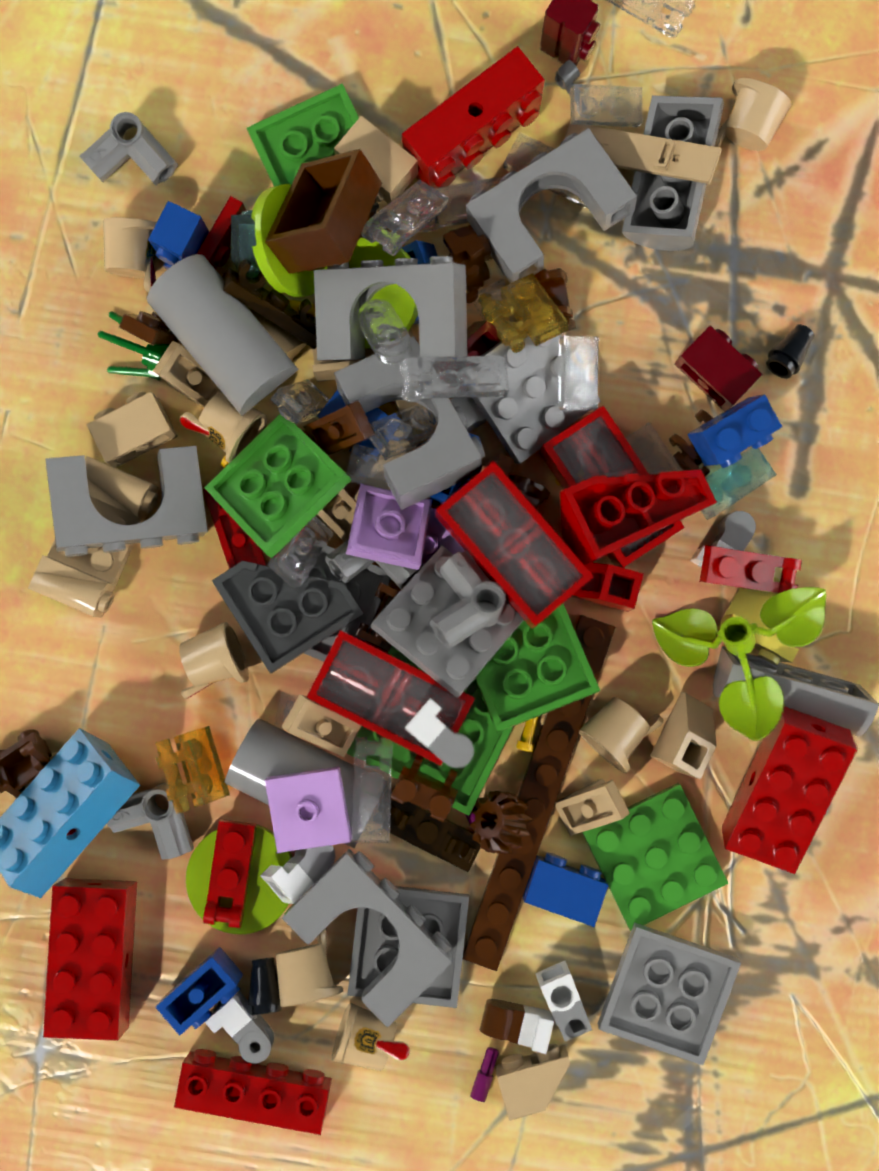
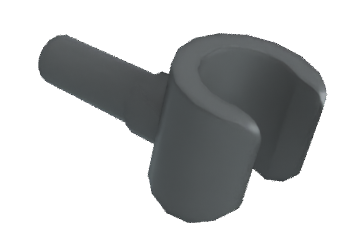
[555,60,587,114]

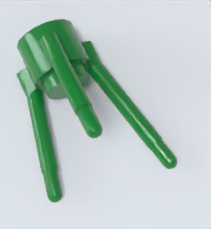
[97,311,170,381]

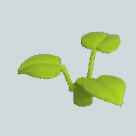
[652,587,827,741]

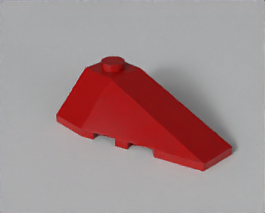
[560,469,717,565]

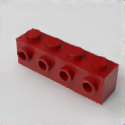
[174,1049,332,1135]

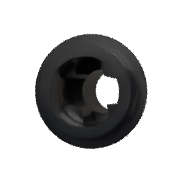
[766,324,815,379]
[248,958,282,1015]

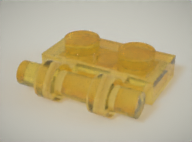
[478,273,568,353]
[155,726,230,814]

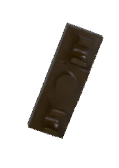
[222,259,317,349]
[371,790,481,872]

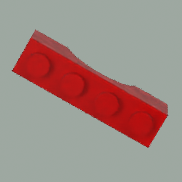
[571,562,644,612]

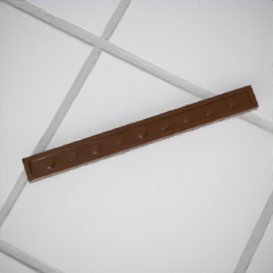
[463,615,616,971]

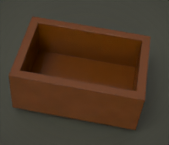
[265,149,382,274]

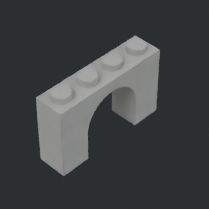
[466,128,637,288]
[314,256,467,360]
[334,336,485,510]
[46,446,208,557]
[282,848,452,1028]

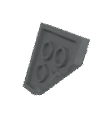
[212,561,364,674]

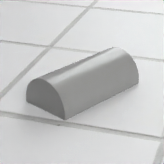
[622,95,724,251]
[147,254,298,416]
[713,646,879,736]
[225,718,387,848]

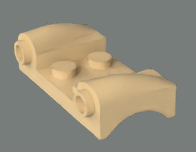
[28,456,159,618]

